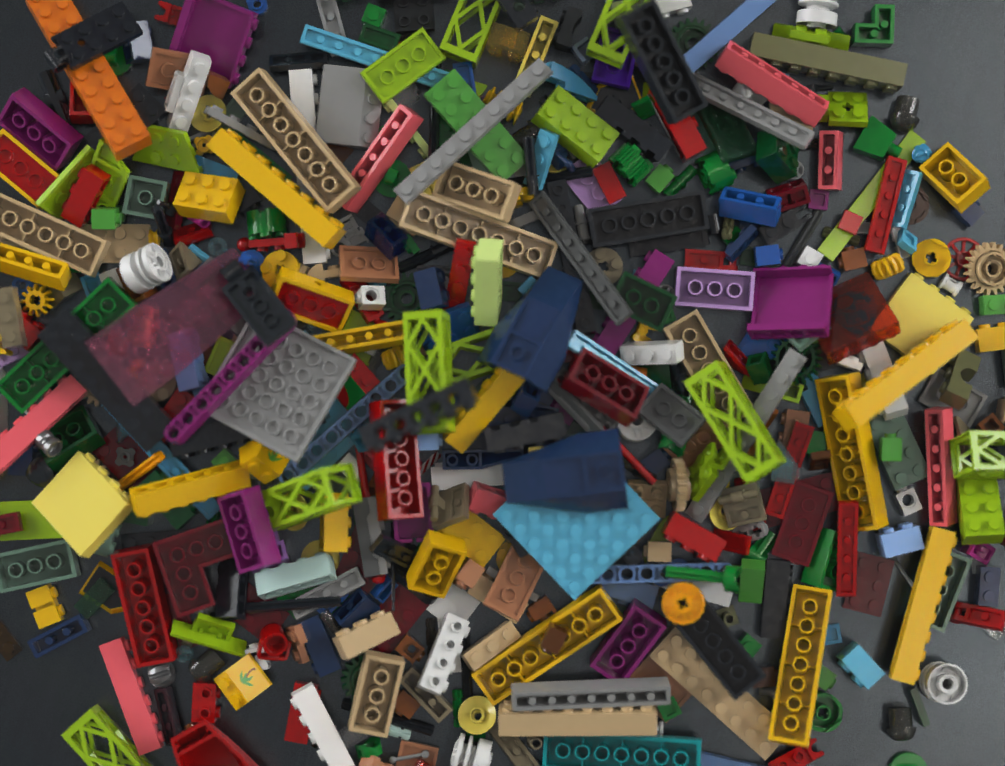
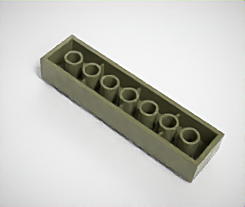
[747,32,908,94]

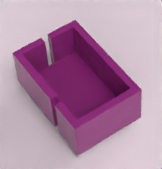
[393,482,434,543]

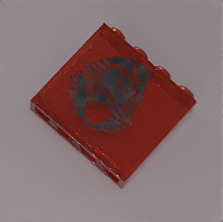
[817,272,901,365]

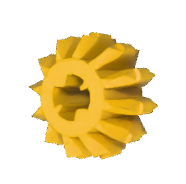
[870,253,905,280]
[20,284,55,317]
[380,345,405,370]

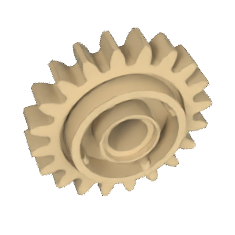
[963,242,1005,295]
[666,457,691,512]

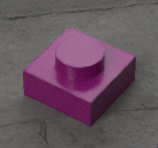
[807,189,830,211]

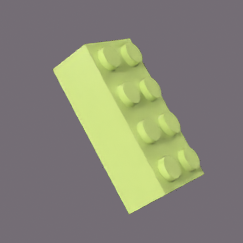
[471,238,503,327]

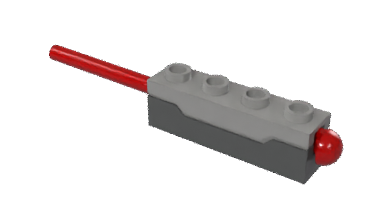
[548,367,657,486]
[352,431,391,584]

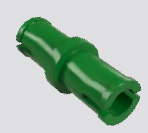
[662,164,698,196]

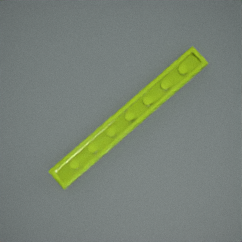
[816,130,926,263]

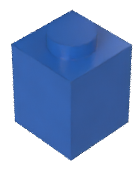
[753,244,783,268]

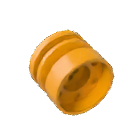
[662,582,706,625]

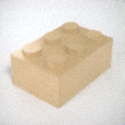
[332,610,401,660]

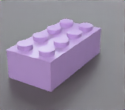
[673,266,755,312]

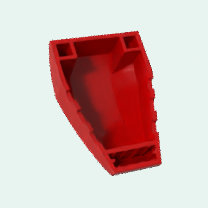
[170,719,259,766]

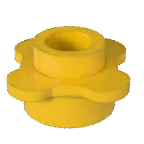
[194,135,214,156]

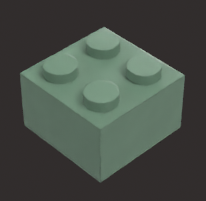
[122,175,171,221]

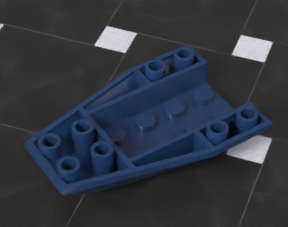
[477,266,584,393]
[442,391,559,470]
[502,428,628,513]

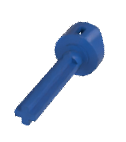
[239,250,265,274]

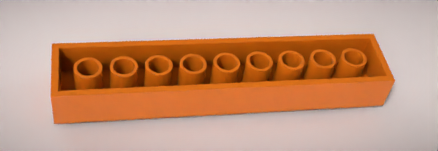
[25,0,152,162]

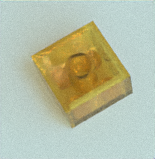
[486,22,531,63]

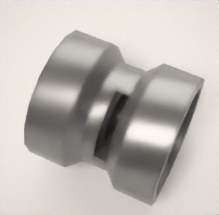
[35,430,63,457]

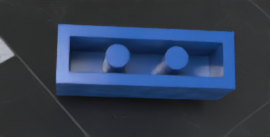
[719,186,782,227]

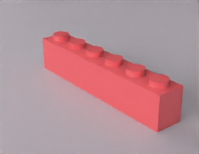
[715,40,829,127]
[342,104,424,213]
[0,374,88,475]
[924,406,957,527]
[99,636,165,756]

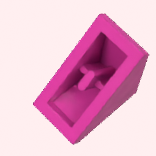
[960,544,996,566]

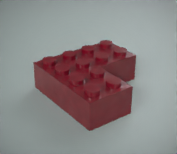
[152,518,234,618]

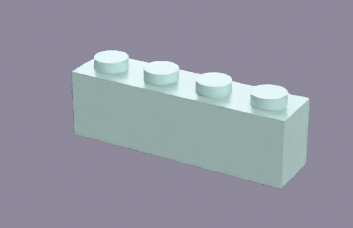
[254,552,337,601]

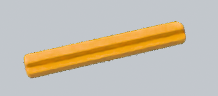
[117,450,165,491]

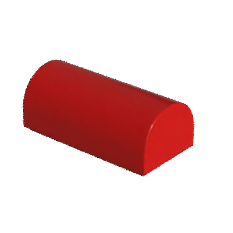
[173,222,215,246]

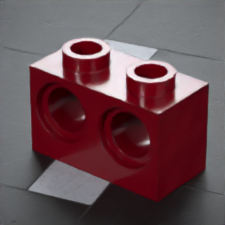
[765,178,811,212]

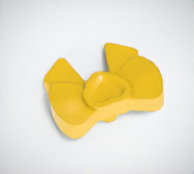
[630,322,657,341]

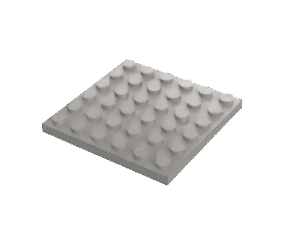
[200,322,357,464]

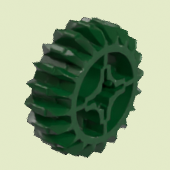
[770,339,823,386]

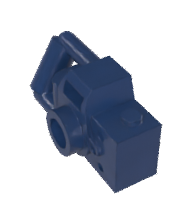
[551,143,576,172]

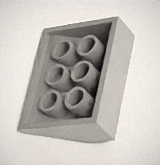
[315,64,382,150]

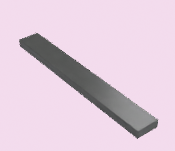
[528,191,634,326]

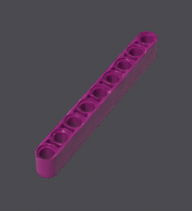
[164,309,298,445]

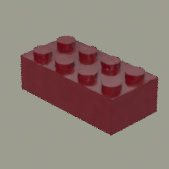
[560,347,650,427]

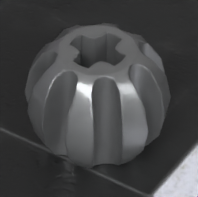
[148,662,176,688]

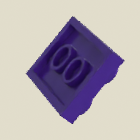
[591,27,635,90]

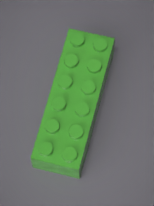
[423,68,525,180]

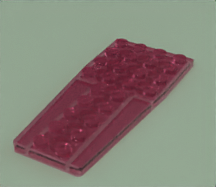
[85,248,253,407]

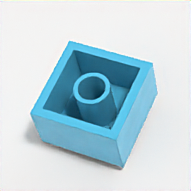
[836,641,885,689]

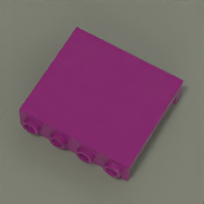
[169,0,259,89]
[747,264,834,340]

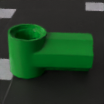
[743,530,777,561]

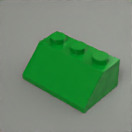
[801,527,837,592]

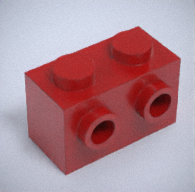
[191,680,222,723]

